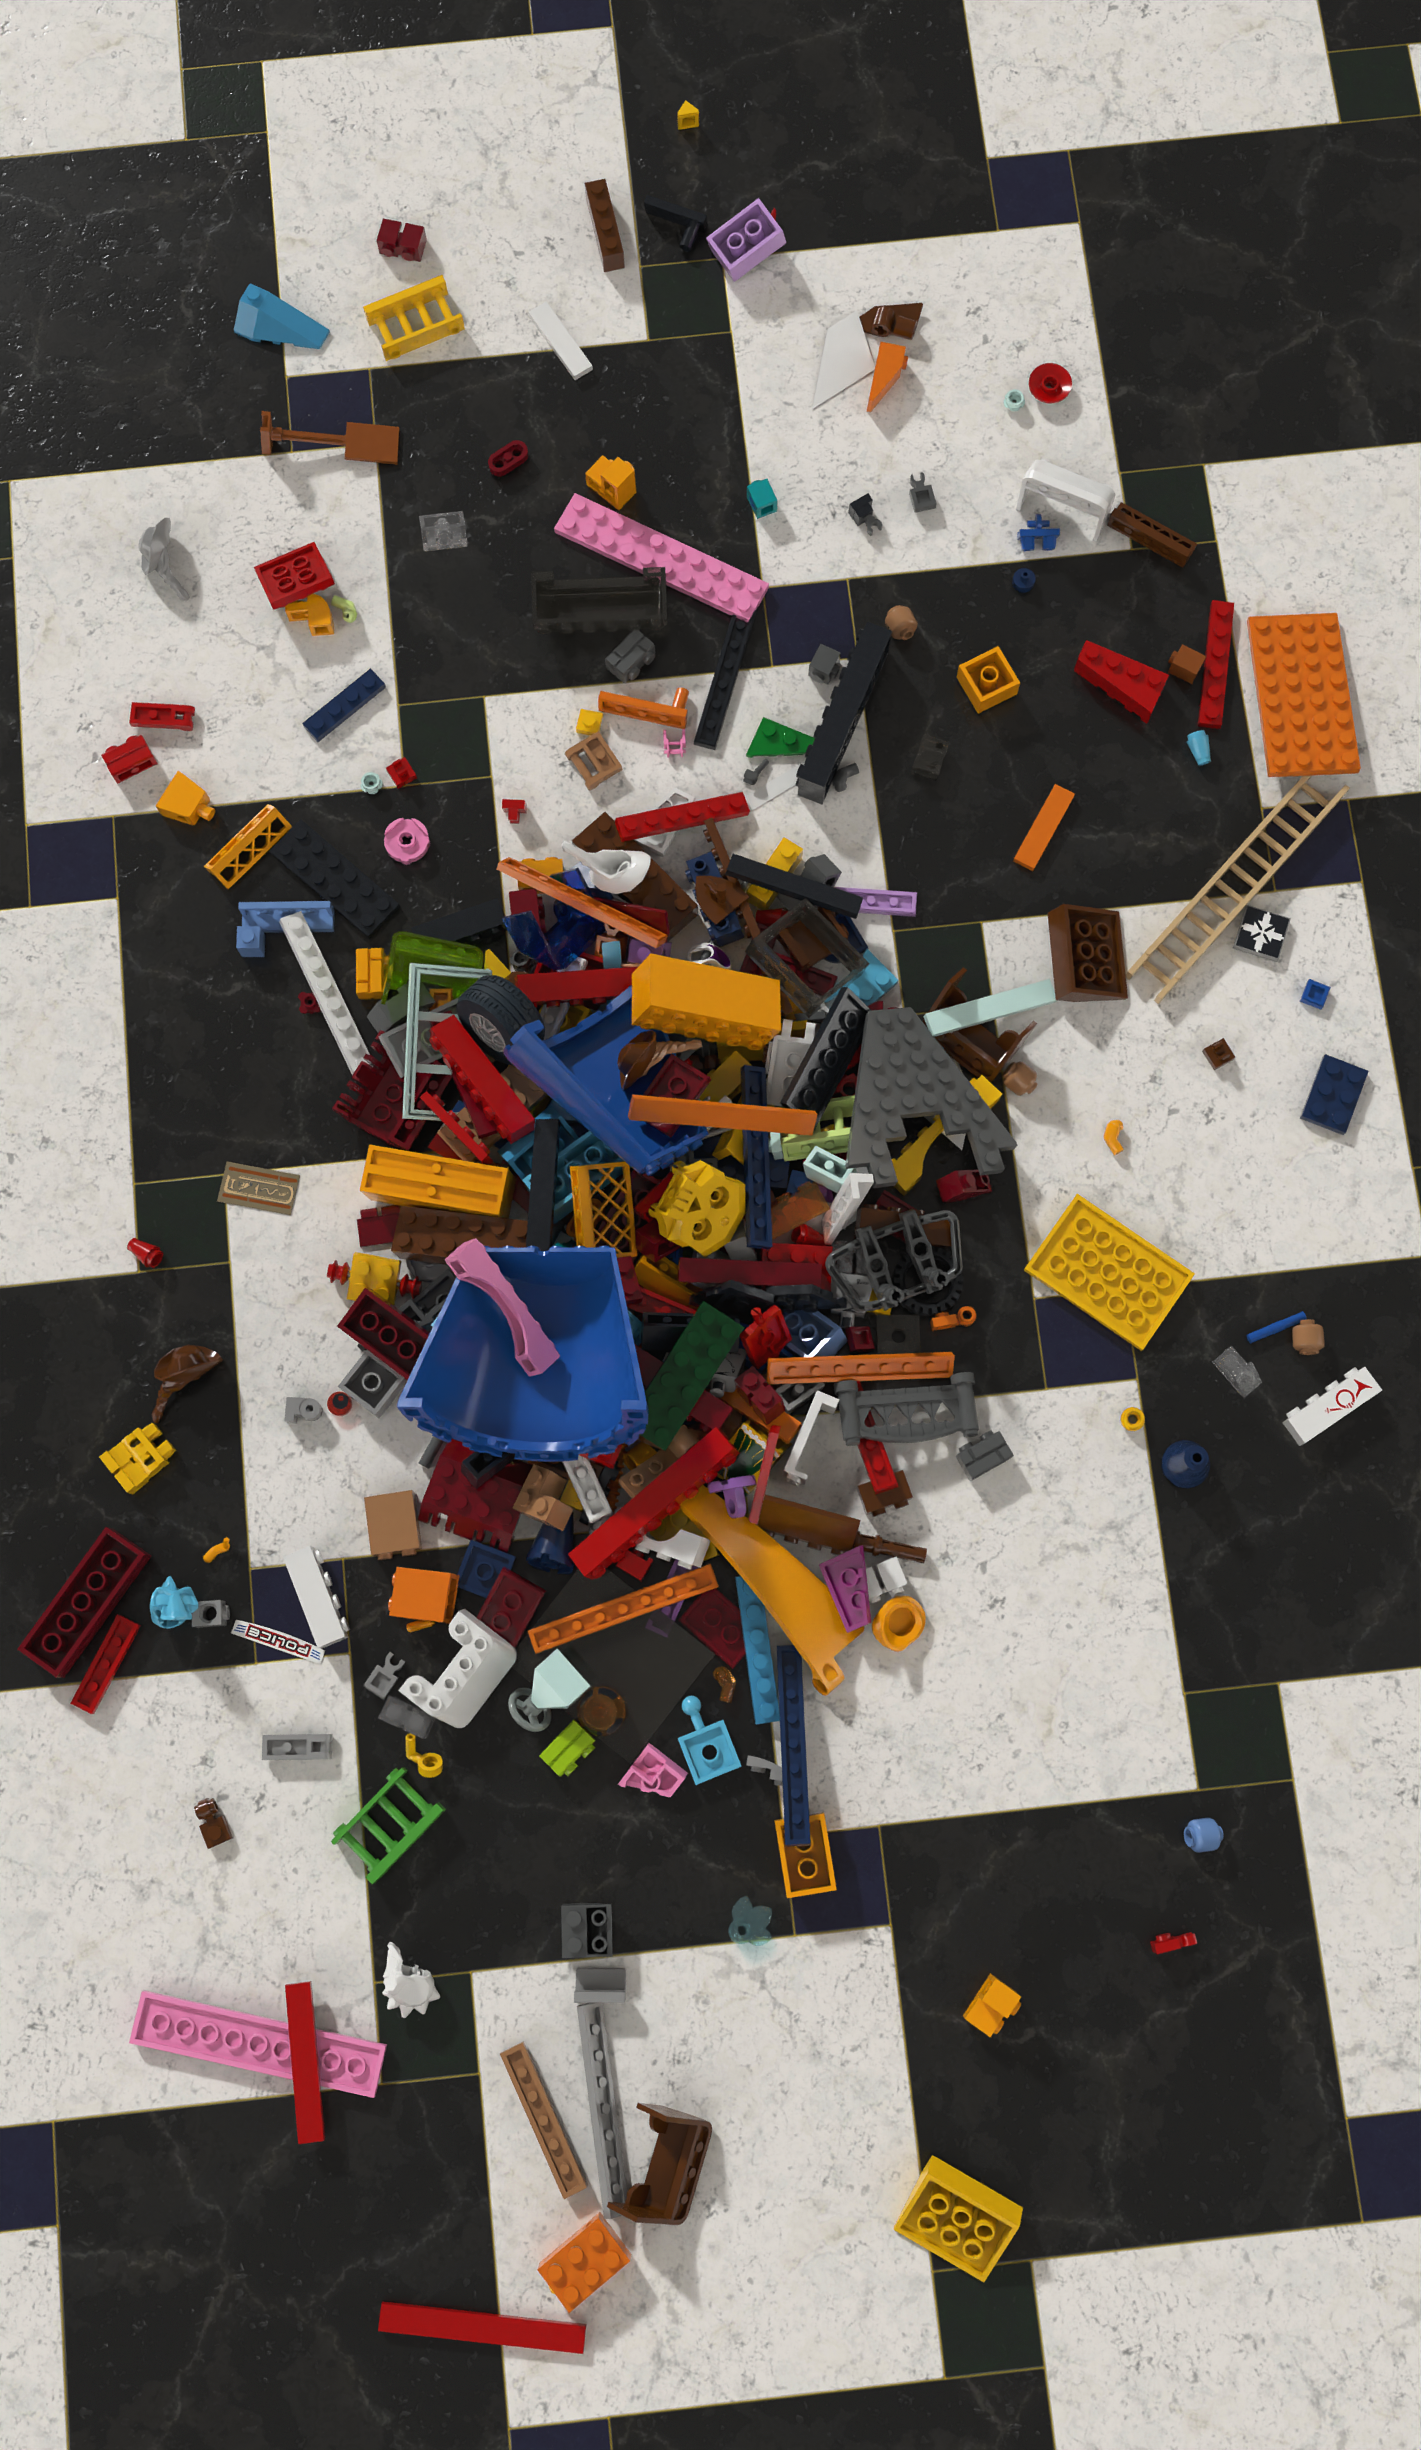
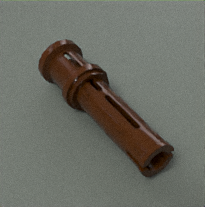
[852,1531,927,1564]

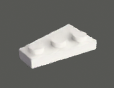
[634,788,695,857]

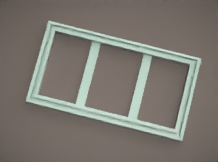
[402,963,492,1121]

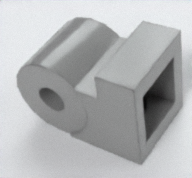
[284,1397,323,1424]

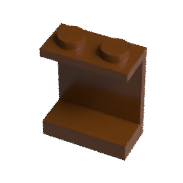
[776,906,848,973]

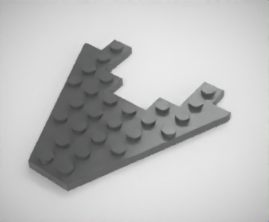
[845,1007,1018,1188]

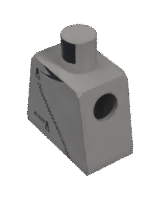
[831,1273,872,1329]
[706,1349,747,1398]

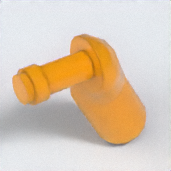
[203,1537,230,1563]
[406,1620,436,1633]

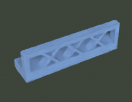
[238,901,335,933]

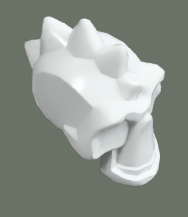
[382,1942,440,2018]

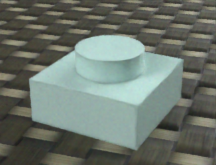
[768,1132,784,1160]

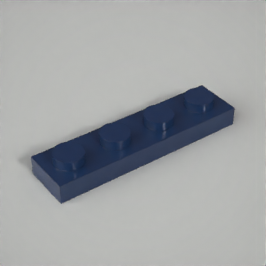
[302,668,386,742]

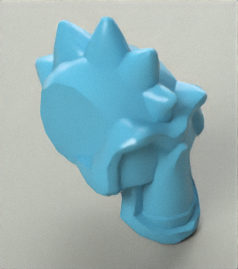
[150,1576,198,1629]

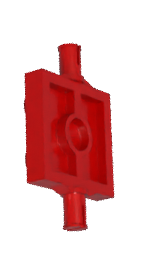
[739,1305,792,1369]

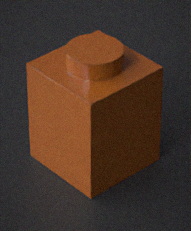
[1168,644,1206,684]

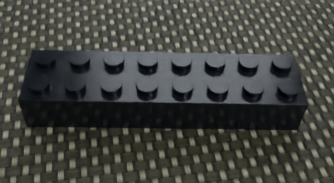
[795,622,892,805]

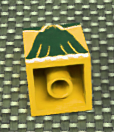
[717,1419,792,1497]

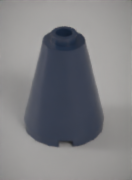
[1161,1440,1210,1488]
[526,1511,574,1574]

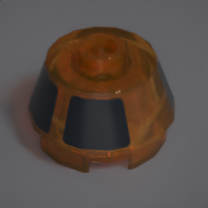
[577,1687,625,1736]

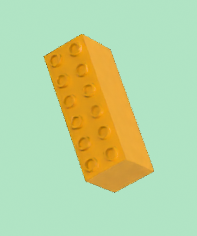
[632,953,781,1050]
[359,1145,517,1218]

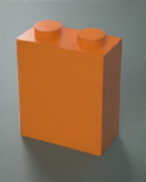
[388,1567,459,1624]

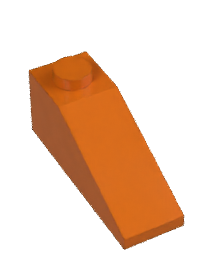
[867,342,908,412]

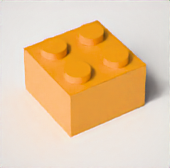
[957,646,1020,714]

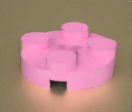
[384,818,430,865]

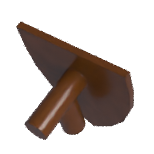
[695,876,750,925]

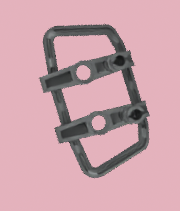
[825,1209,963,1312]

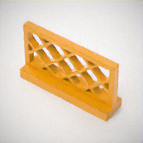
[570,1161,637,1258]

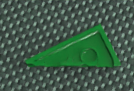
[746,717,815,758]

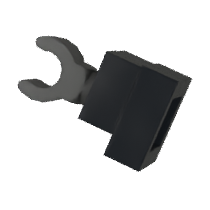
[848,493,882,536]

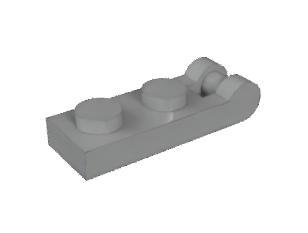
[262,1734,332,1760]

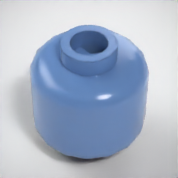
[1184,1818,1223,1853]

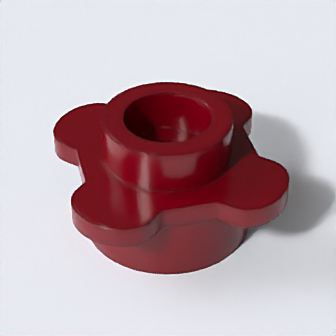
[298,992,321,1014]

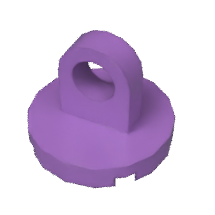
[708,1475,757,1518]

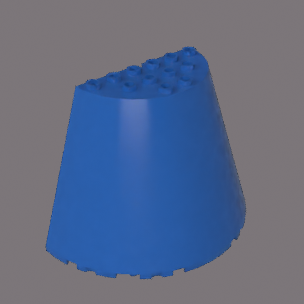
[397,1246,649,1462]

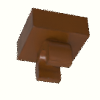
[1202,1038,1236,1070]

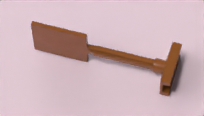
[260,411,399,464]

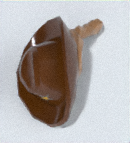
[617,1030,702,1091]

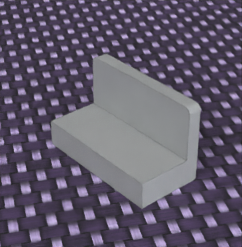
[574,1968,626,2003]

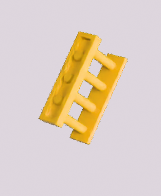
[363,275,465,361]

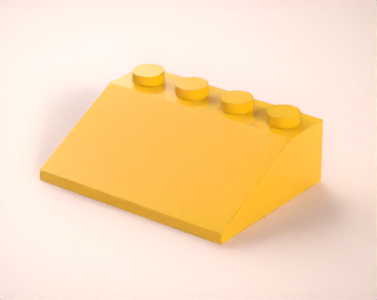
[893,2155,1023,2282]

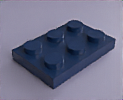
[1300,1054,1369,1135]

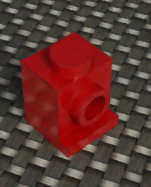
[616,1548,654,1582]

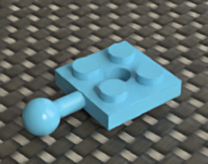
[678,1696,741,1785]

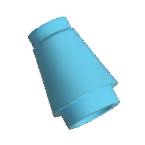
[1186,730,1211,766]

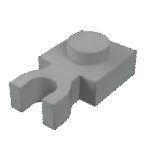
[364,1652,405,1700]

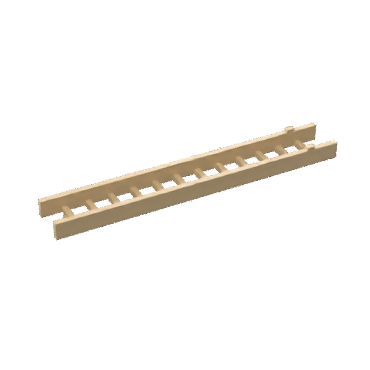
[1126,775,1350,1004]

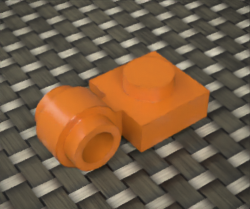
[930,1306,976,1331]

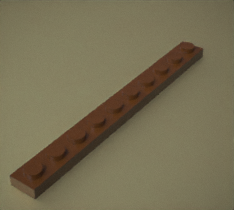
[703,818,796,1021]

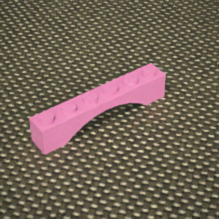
[444,1239,560,1377]

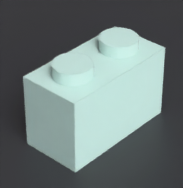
[803,1146,857,1193]

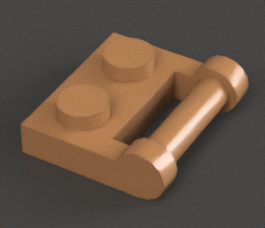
[565,731,623,790]

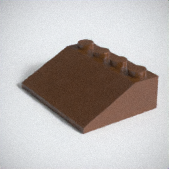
[1048,904,1128,1002]
[757,1494,861,1556]

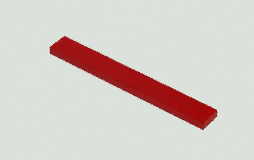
[378,2301,587,2354]

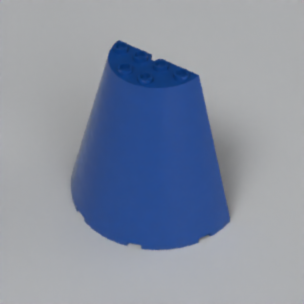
[503,985,709,1177]

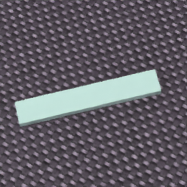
[923,979,1057,1037]

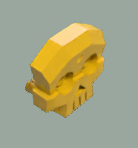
[649,1160,746,1258]

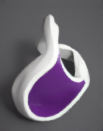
[687,942,732,970]

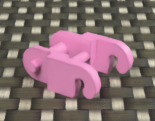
[663,729,686,758]

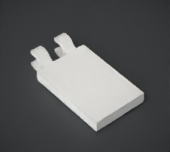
[766,1019,816,1107]

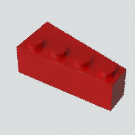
[1074,640,1169,724]

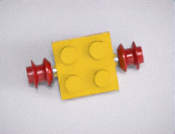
[327,1252,422,1306]

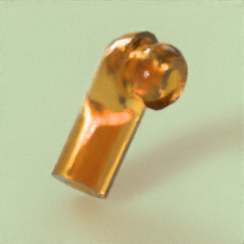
[713,1667,736,1703]

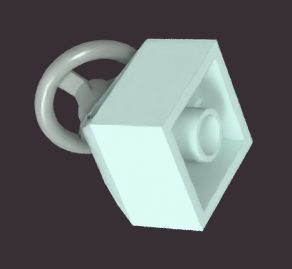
[508,1649,590,1732]

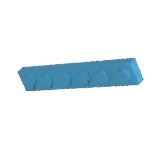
[735,1576,780,1724]

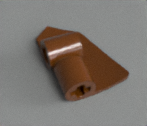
[859,302,923,340]

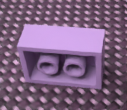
[706,198,786,282]

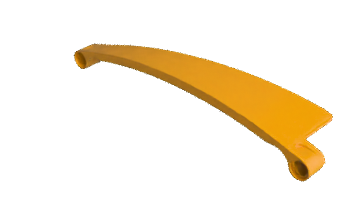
[623,1442,864,1696]

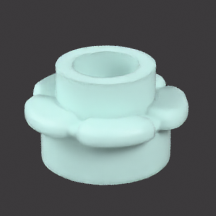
[1003,389,1025,411]
[360,772,383,794]

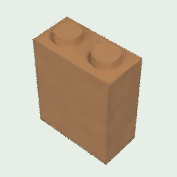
[364,1490,422,1560]

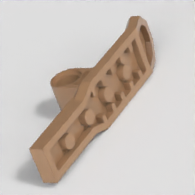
[619,1409,742,1498]

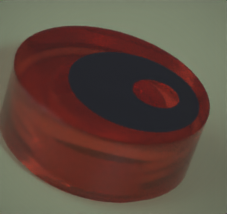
[327,1392,352,1416]

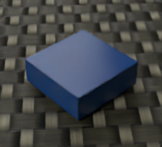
[1300,979,1331,1010]

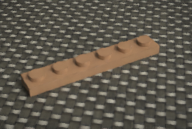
[500,2041,587,2199]

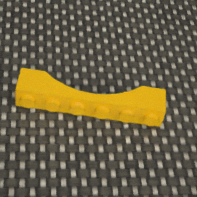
[892,1075,1002,1196]

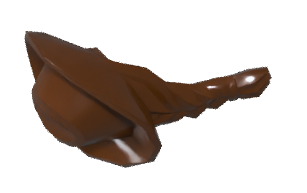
[151,1345,222,1423]

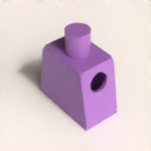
[626,936,672,964]

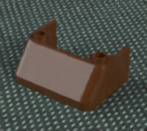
[922,967,1037,1082]
[607,2103,712,2225]

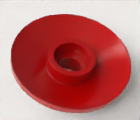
[1028,363,1072,404]

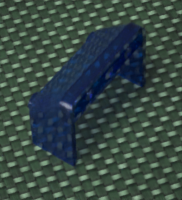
[502,868,605,971]

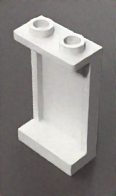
[783,1390,839,1486]

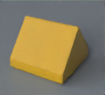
[677,100,699,130]

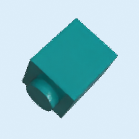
[747,478,778,519]

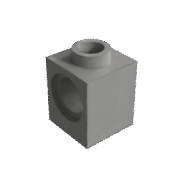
[192,1600,230,1628]

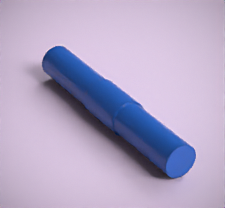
[1247,1311,1307,1343]

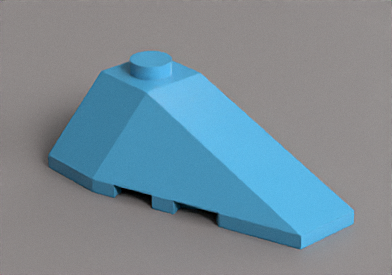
[234,283,330,349]

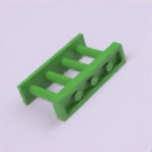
[331,1767,446,1884]

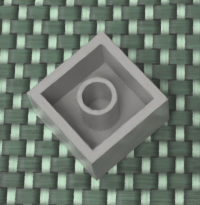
[338,1350,408,1419]

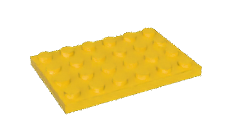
[1024,1194,1195,1351]

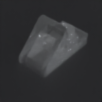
[1212,1346,1262,1398]

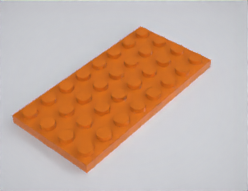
[1247,613,1361,777]

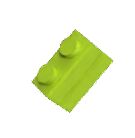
[539,1719,596,1777]

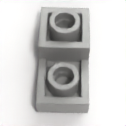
[746,1755,783,1786]

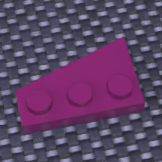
[819,1545,871,1633]

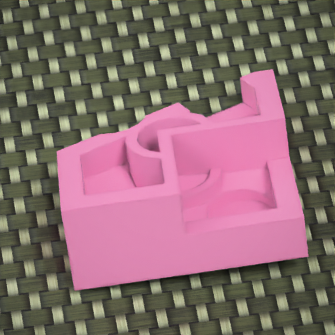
[618,1743,688,1797]

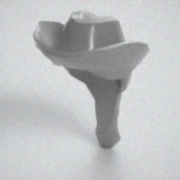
[139,518,190,601]

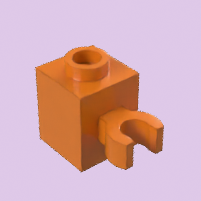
[594,923,628,960]

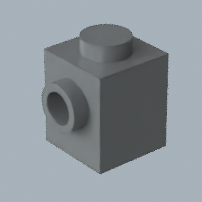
[808,644,841,684]

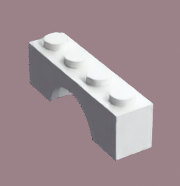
[615,1506,710,1570]

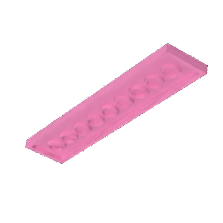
[554,493,769,623]
[129,1990,387,2098]

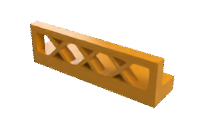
[204,804,292,889]

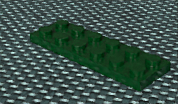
[639,1301,744,1451]

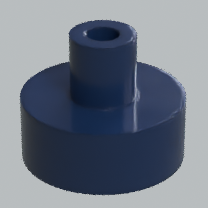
[1012,568,1035,593]

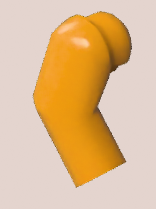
[1104,1120,1124,1155]

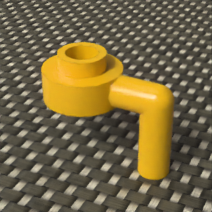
[405,1733,443,1778]

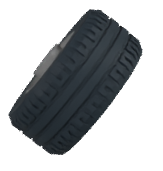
[457,975,545,1065]

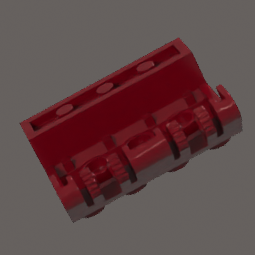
[332,1030,453,1151]
[418,1439,532,1554]

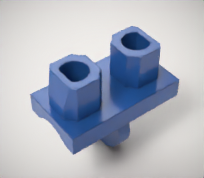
[1017,514,1060,551]

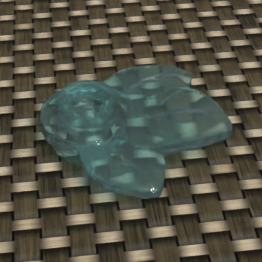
[728,1896,772,1946]

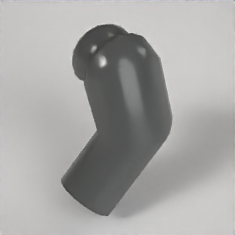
[832,763,859,792]

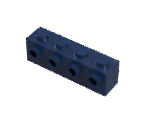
[685,852,745,947]

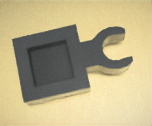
[909,472,937,513]

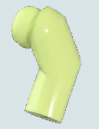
[331,595,357,623]

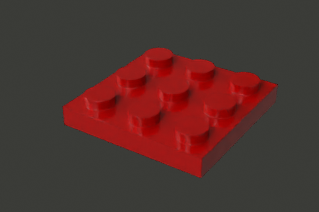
[254,542,335,610]

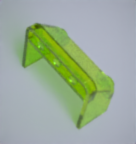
[381,931,483,1005]

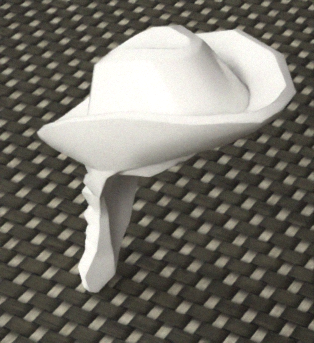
[562,840,651,894]

